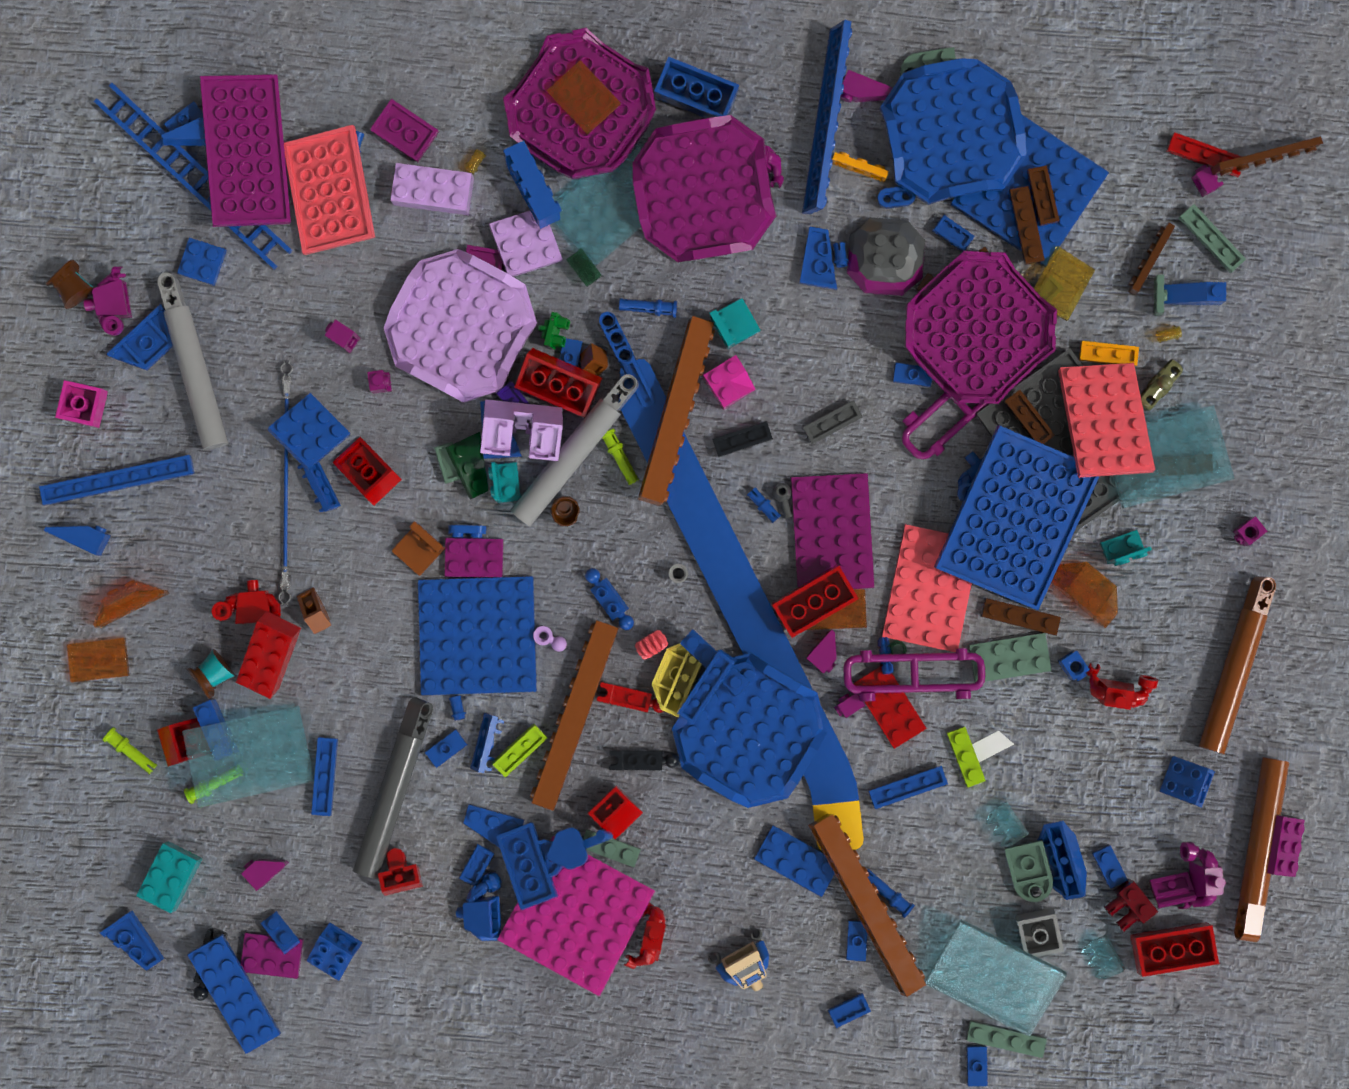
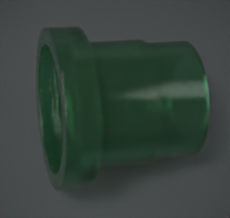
[888,640,907,654]

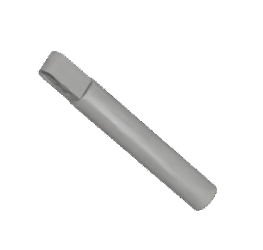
[157,273,229,451]
[510,374,638,526]

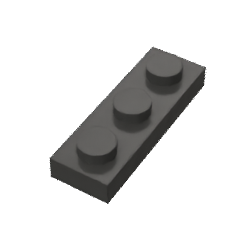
[803,400,863,444]

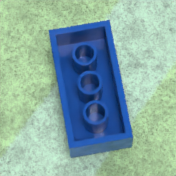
[654,56,739,118]

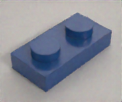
[1092,845,1128,889]
[261,911,300,955]

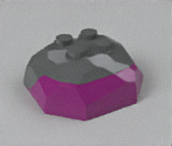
[847,217,925,296]

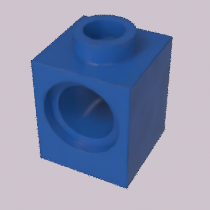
[1058,650,1090,681]

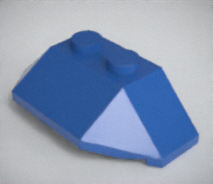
[1037,821,1087,900]

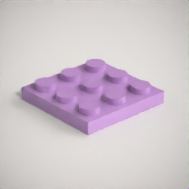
[489,211,563,277]

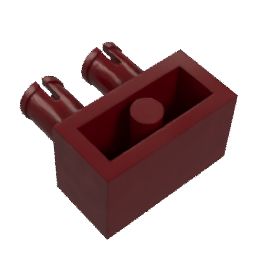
[1104,879,1158,932]

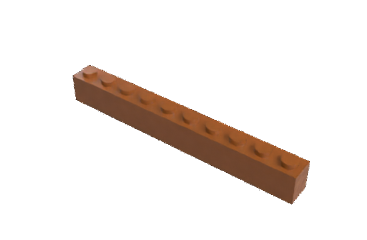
[638,316,715,506]
[530,620,619,811]
[808,814,926,997]

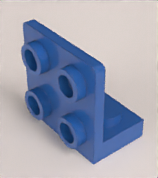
[1160,756,1215,808]
[307,923,362,981]

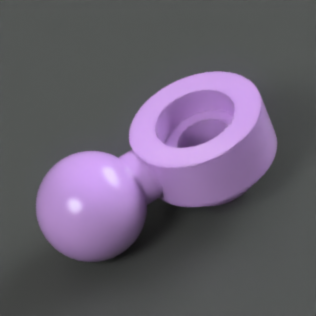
[533,626,567,652]

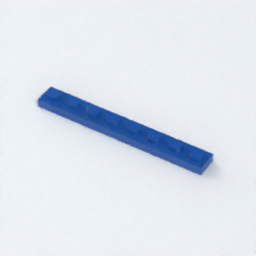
[39,455,195,506]

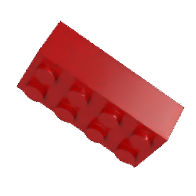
[514,348,602,418]
[771,564,859,638]
[236,611,301,699]
[1130,922,1219,977]

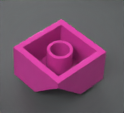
[703,355,756,410]
[55,380,108,428]

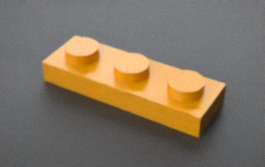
[832,152,889,182]
[1079,341,1139,367]

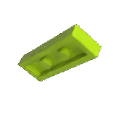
[491,723,547,778]
[946,726,986,788]

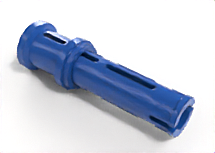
[619,298,677,318]
[867,869,915,918]

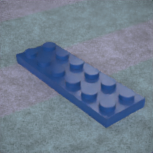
[187,934,281,1054]

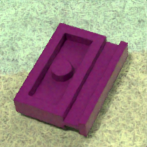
[1149,872,1197,909]

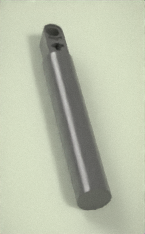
[353,697,433,879]

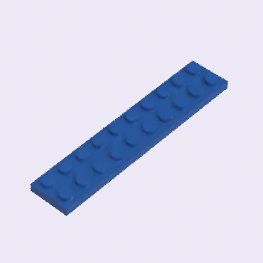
[802,20,852,215]

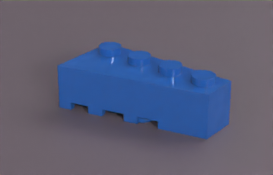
[503,141,562,229]

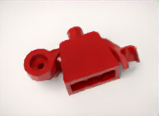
[211,580,281,624]
[1086,663,1159,710]
[623,903,666,969]

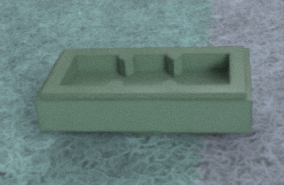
[1154,275,1167,316]
[434,442,460,484]

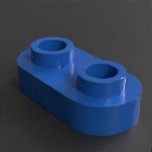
[877,187,916,209]
[448,525,487,538]

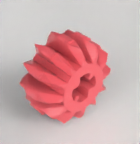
[635,630,669,659]

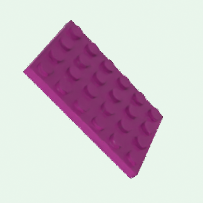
[791,473,875,589]

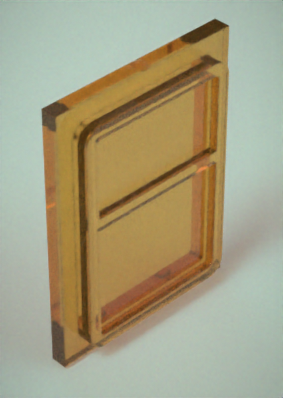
[547,60,621,135]

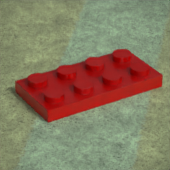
[853,665,927,749]

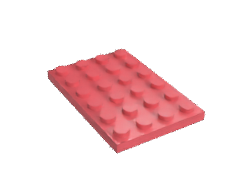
[284,125,375,255]
[1058,363,1155,478]
[881,524,972,653]

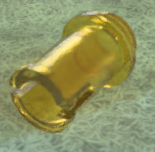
[464,149,486,175]
[1156,325,1182,343]

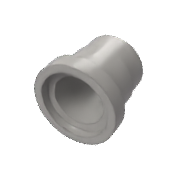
[669,564,688,583]

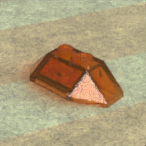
[1051,562,1118,628]
[93,580,169,628]

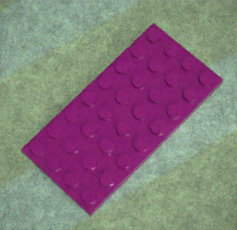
[200,74,291,227]

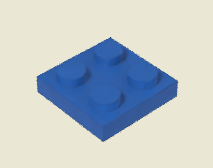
[177,237,227,286]

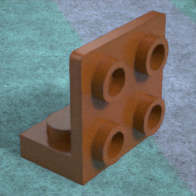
[392,521,445,576]

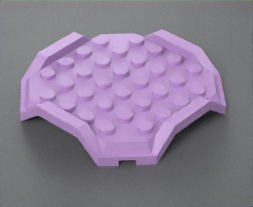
[384,249,537,403]

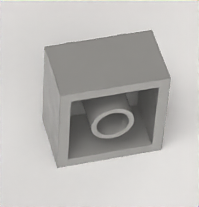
[1015,908,1064,959]

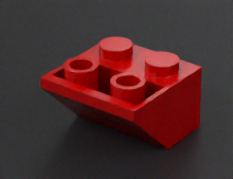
[588,785,643,840]

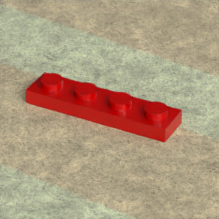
[1166,132,1242,177]

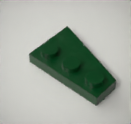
[446,432,489,500]

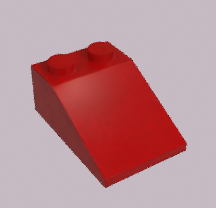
[332,437,402,506]

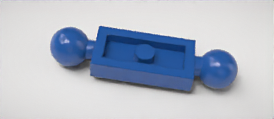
[585,568,634,630]

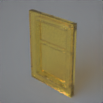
[1034,246,1095,321]

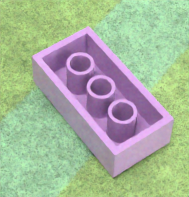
[391,163,474,216]

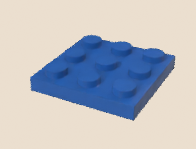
[268,393,350,471]

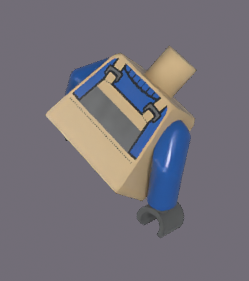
[708,929,769,991]

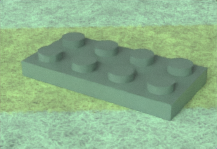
[968,633,1052,682]

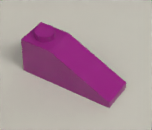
[840,70,893,103]

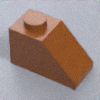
[297,587,331,634]

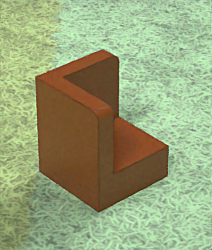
[580,343,608,376]

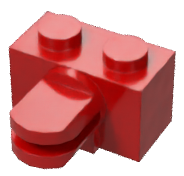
[378,848,423,896]

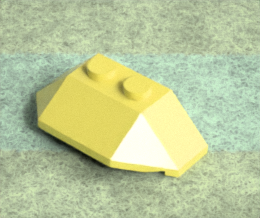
[652,643,703,717]

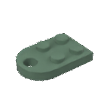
[900,47,956,77]
[1004,839,1053,902]

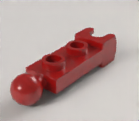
[596,682,664,713]

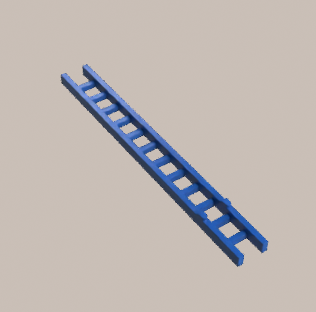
[94,83,293,270]

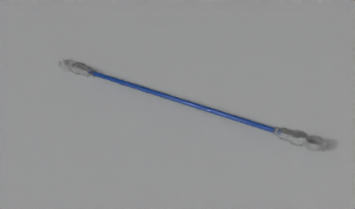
[279,361,293,605]

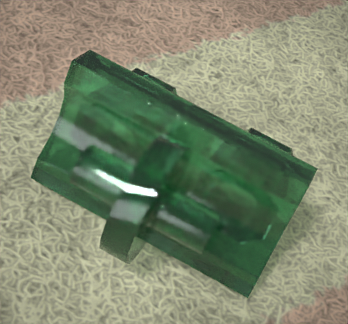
[566,248,602,287]

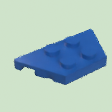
[107,304,173,370]

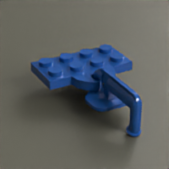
[496,822,613,910]

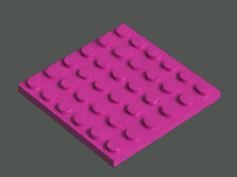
[497,836,655,996]

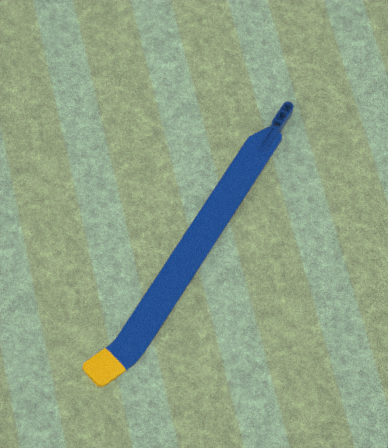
[599,312,864,852]

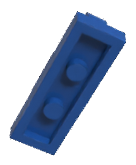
[298,462,341,512]
[470,713,504,773]

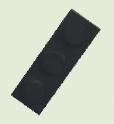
[712,421,773,458]

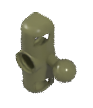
[1140,359,1183,411]

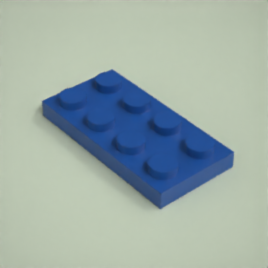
[754,825,835,897]

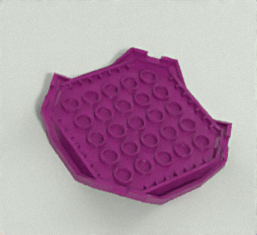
[503,28,656,179]
[633,115,777,262]
[905,251,1057,404]

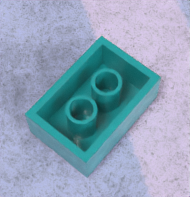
[136,841,203,913]

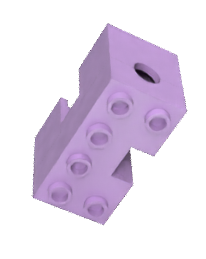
[480,399,563,461]

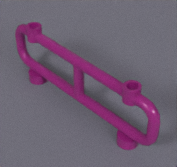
[902,393,988,460]
[843,648,986,701]

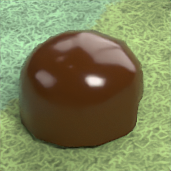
[551,496,580,527]

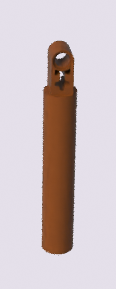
[1199,576,1276,755]
[1234,757,1289,942]

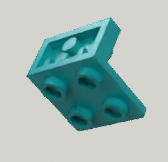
[709,298,760,349]
[488,462,521,503]
[1100,530,1152,566]

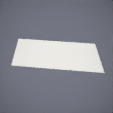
[972,731,1014,762]

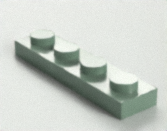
[1179,204,1246,273]
[966,1021,1047,1058]

